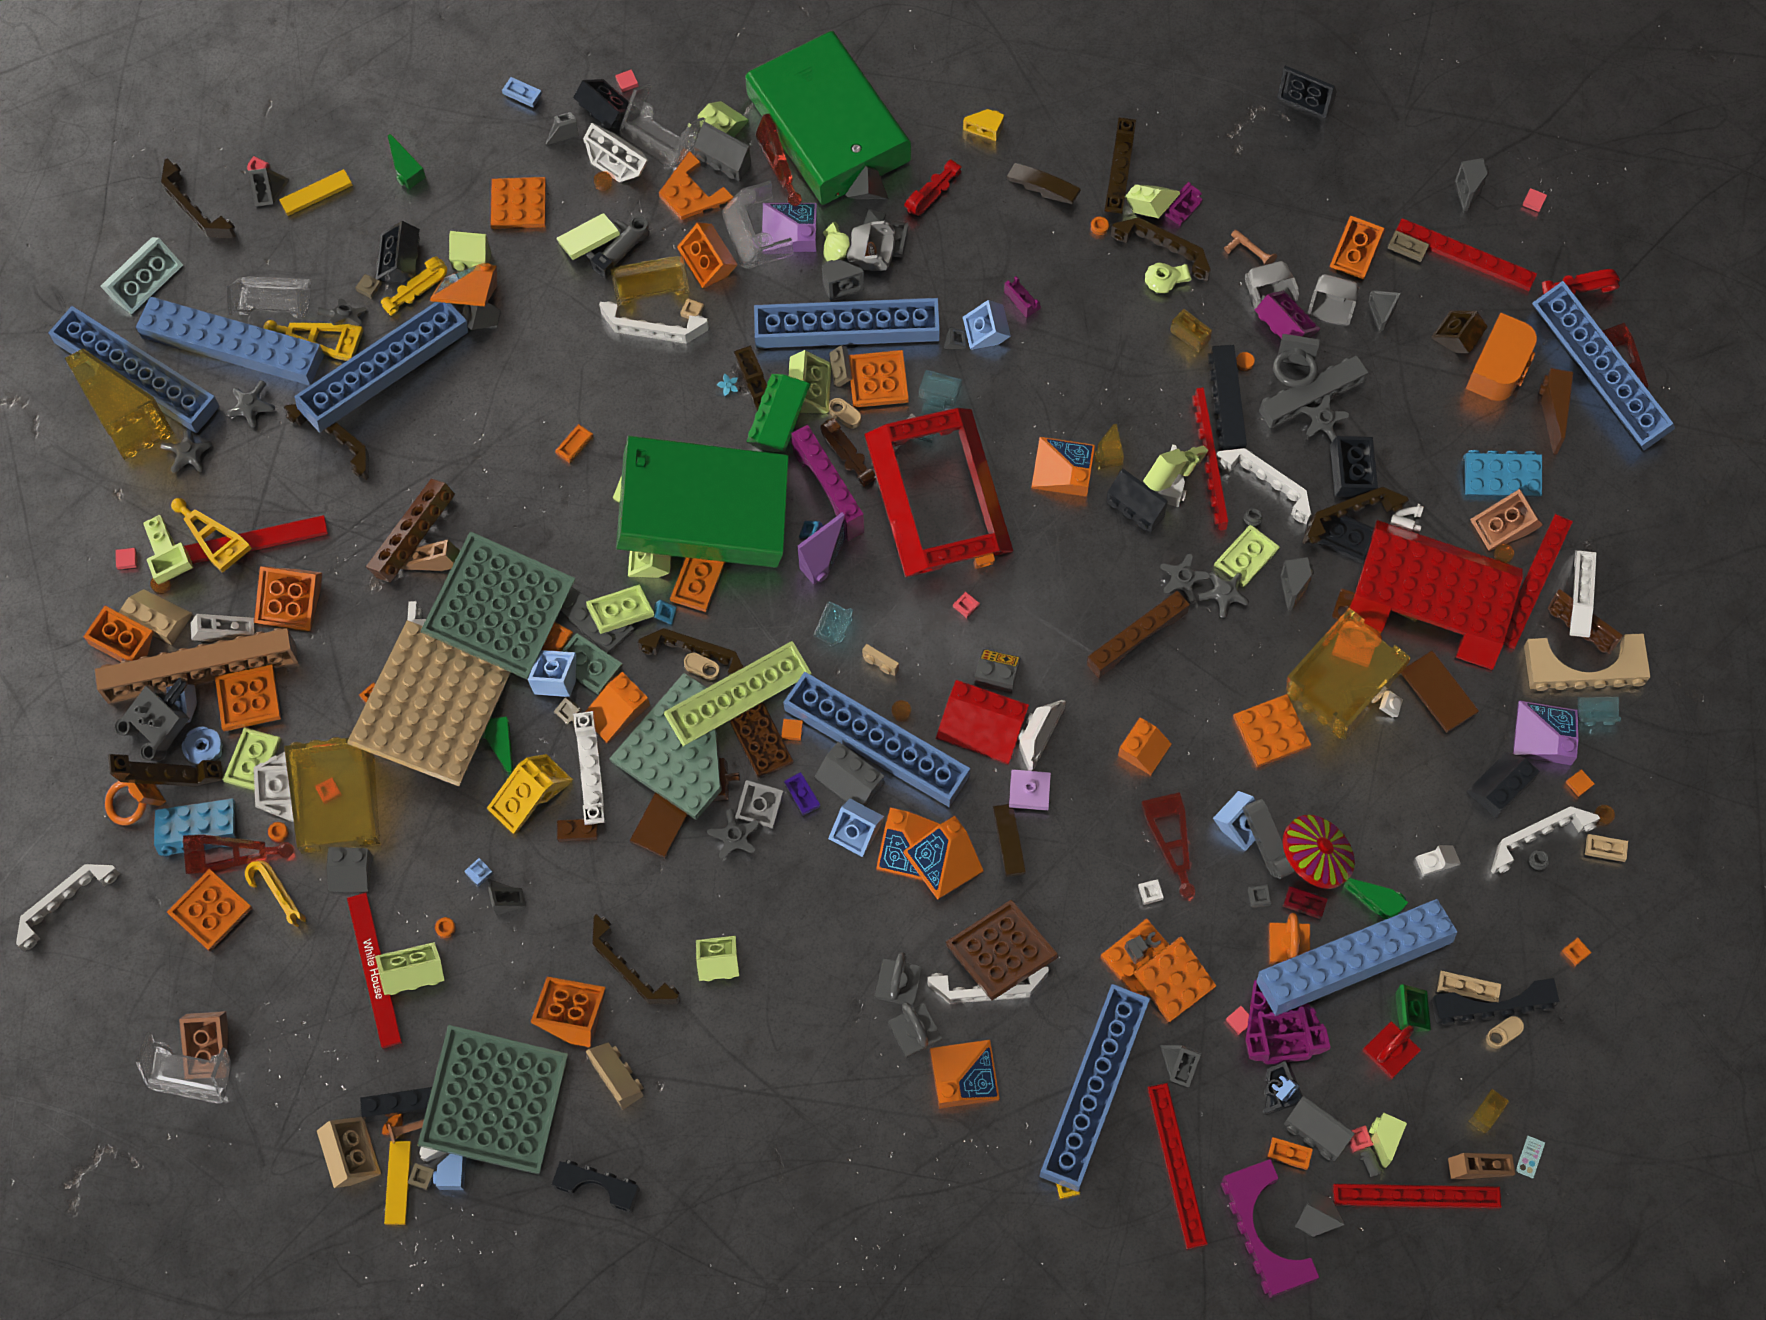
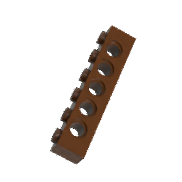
[366,479,455,582]

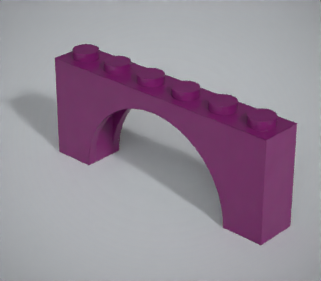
[791,425,864,541]
[1221,1159,1319,1298]

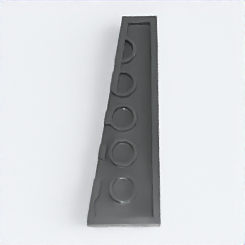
[560,587,634,654]

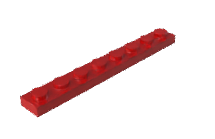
[1396,218,1537,291]
[1192,387,1228,531]
[1503,514,1573,650]

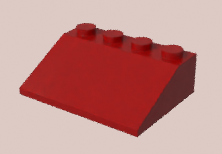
[936,680,1029,764]

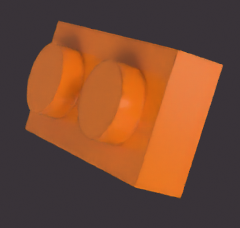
[1267,1137,1313,1170]

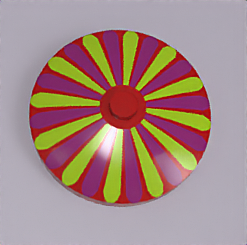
[1283,815,1355,889]

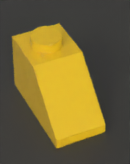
[963,109,1004,141]

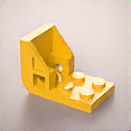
[487,754,573,834]

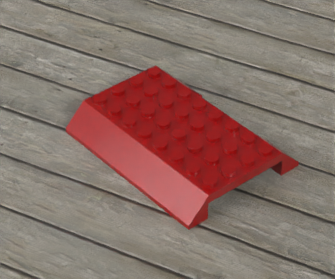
[1345,520,1523,670]

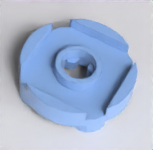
[182,726,223,766]

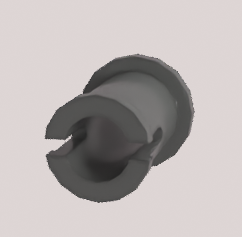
[1360,1149,1382,1177]

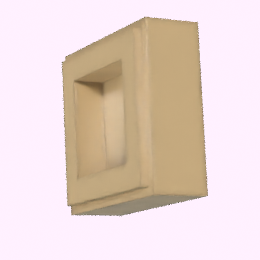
[680,298,705,319]

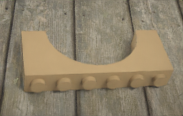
[1524,634,1650,691]

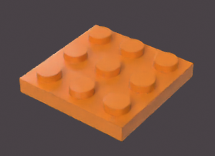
[491,177,546,229]
[848,350,909,408]
[215,665,281,731]
[1233,694,1311,768]
[167,869,252,952]
[1100,918,1169,997]
[1133,937,1216,1022]

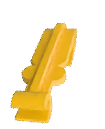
[380,256,447,316]
[245,861,306,927]

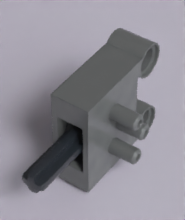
[114,677,190,761]

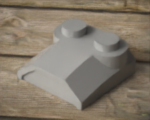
[735,780,784,829]

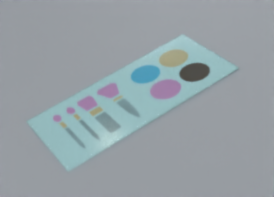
[1516,1136,1545,1178]

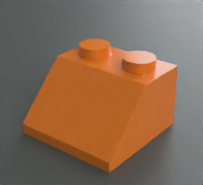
[1118,717,1172,775]

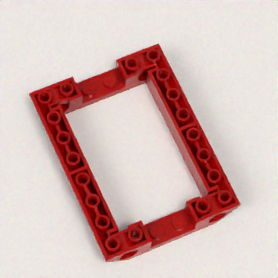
[864,408,1013,578]

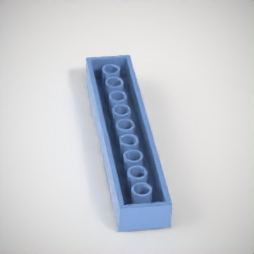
[1532,281,1676,450]
[136,296,324,386]
[754,298,939,348]
[294,302,468,433]
[48,306,220,434]
[784,672,970,807]
[1257,899,1457,1016]
[1039,984,1150,1192]

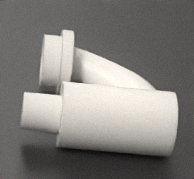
[1390,503,1424,533]

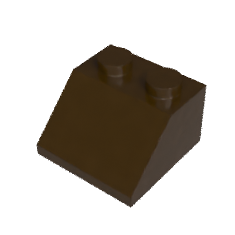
[1431,310,1488,353]

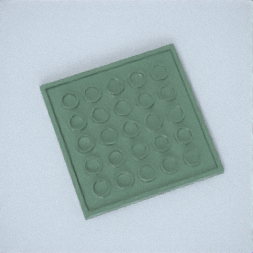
[421,531,575,679]
[417,1025,568,1174]

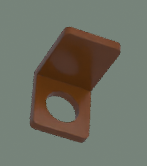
[1332,589,1355,621]

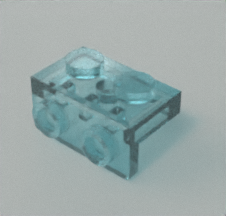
[813,601,853,646]
[1578,697,1621,725]

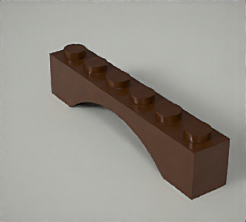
[1087,591,1190,678]

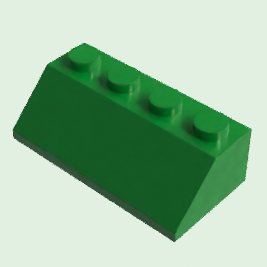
[746,374,810,452]

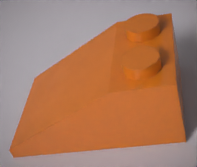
[1330,215,1386,280]
[585,672,650,744]

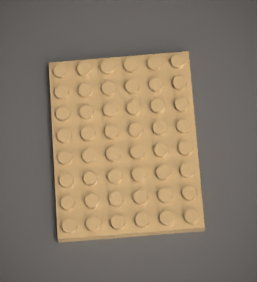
[347,620,511,786]

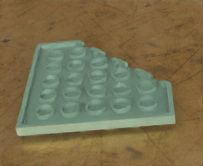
[609,673,722,820]

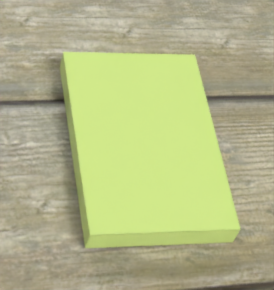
[557,213,620,260]
[1214,525,1280,589]
[586,584,654,634]
[223,727,282,791]

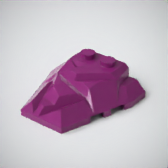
[1245,980,1331,1065]

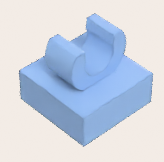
[465,858,493,887]
[1272,1076,1300,1102]

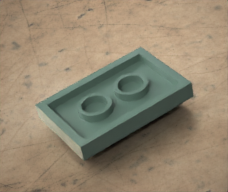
[561,633,623,695]

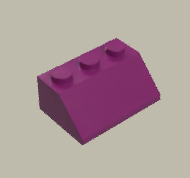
[1255,290,1320,339]

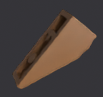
[401,540,460,571]
[1448,1153,1515,1179]

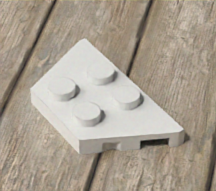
[254,748,297,823]

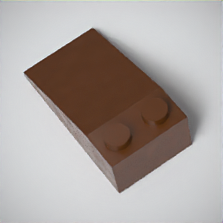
[1539,368,1573,455]

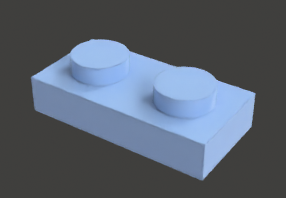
[502,77,542,107]

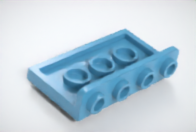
[1463,450,1542,497]
[154,798,237,856]

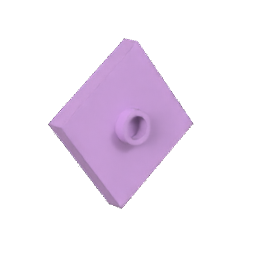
[1009,770,1051,810]

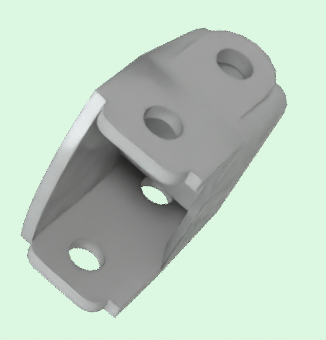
[847,221,895,271]
[1245,261,1299,310]
[1307,274,1360,325]

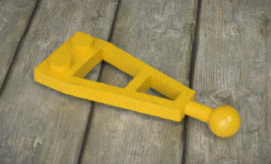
[264,320,364,361]
[171,498,252,573]

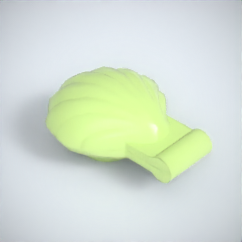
[823,222,850,261]
[1145,263,1192,294]

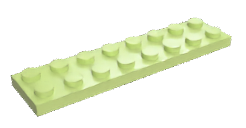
[664,641,812,746]

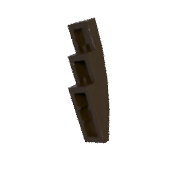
[1006,163,1081,204]
[734,345,767,411]
[993,804,1026,877]

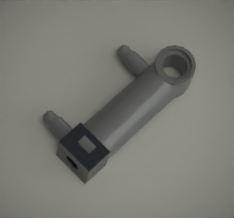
[585,216,649,279]

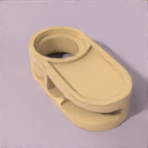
[829,398,861,429]
[684,653,720,681]
[1486,1016,1524,1049]

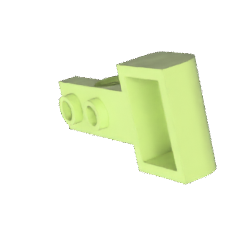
[1143,445,1208,491]
[143,515,194,585]

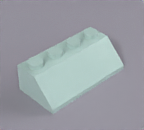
[101,237,183,314]

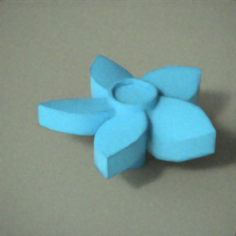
[716,373,738,396]

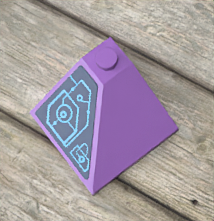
[762,203,817,252]
[797,512,846,585]
[1513,701,1579,765]

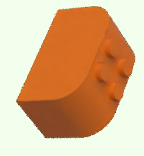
[1466,313,1537,401]

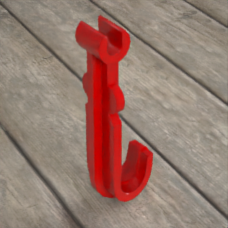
[904,159,962,216]
[1542,269,1620,295]

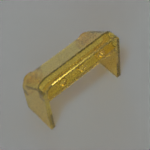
[611,256,690,306]

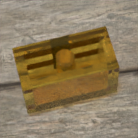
[1170,309,1212,353]

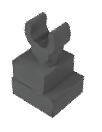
[1124,932,1161,964]

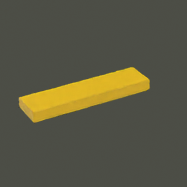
[279,169,353,216]
[384,1141,412,1225]

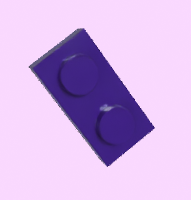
[784,772,820,816]

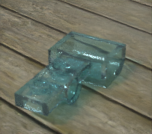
[915,370,962,443]

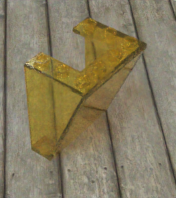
[65,348,174,460]
[1286,608,1410,740]
[284,736,380,854]

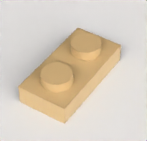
[862,644,899,676]
[1585,834,1628,862]

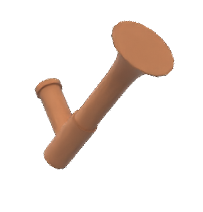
[1224,229,1277,265]
[388,1119,424,1144]

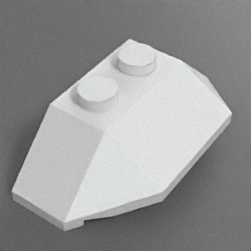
[583,123,648,183]
[1018,700,1066,771]

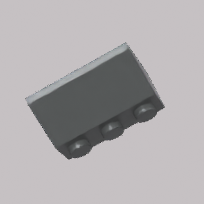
[694,122,751,181]
[814,741,885,806]
[1284,1096,1355,1161]

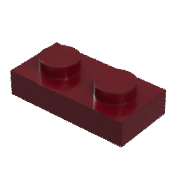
[1283,886,1328,919]

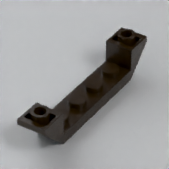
[1104,117,1136,214]
[161,158,236,238]
[1111,217,1211,281]
[284,404,369,480]
[1302,487,1409,544]
[637,628,744,676]
[108,754,223,787]
[592,914,680,1004]

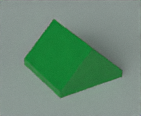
[1395,984,1431,1031]

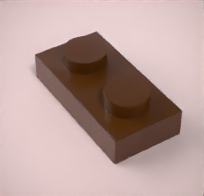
[557,819,597,842]

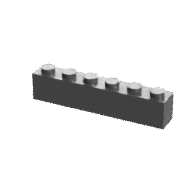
[1259,355,1369,428]

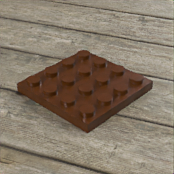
[946,900,1058,1001]

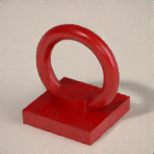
[1363,1021,1421,1079]

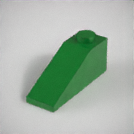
[388,134,426,190]
[482,717,514,776]
[1344,878,1408,920]

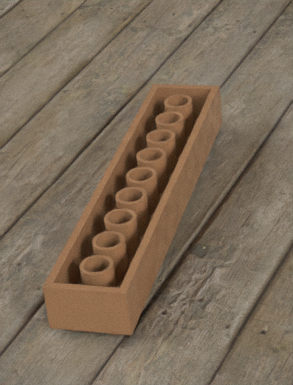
[95,628,298,704]

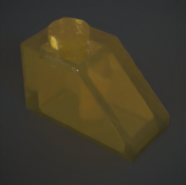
[1095,424,1124,469]
[1469,1089,1509,1134]

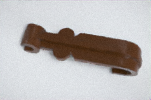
[820,417,876,487]

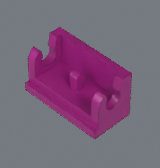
[1165,182,1203,226]
[1004,276,1041,318]

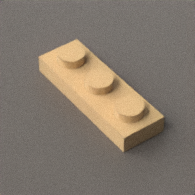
[1436,971,1501,1003]

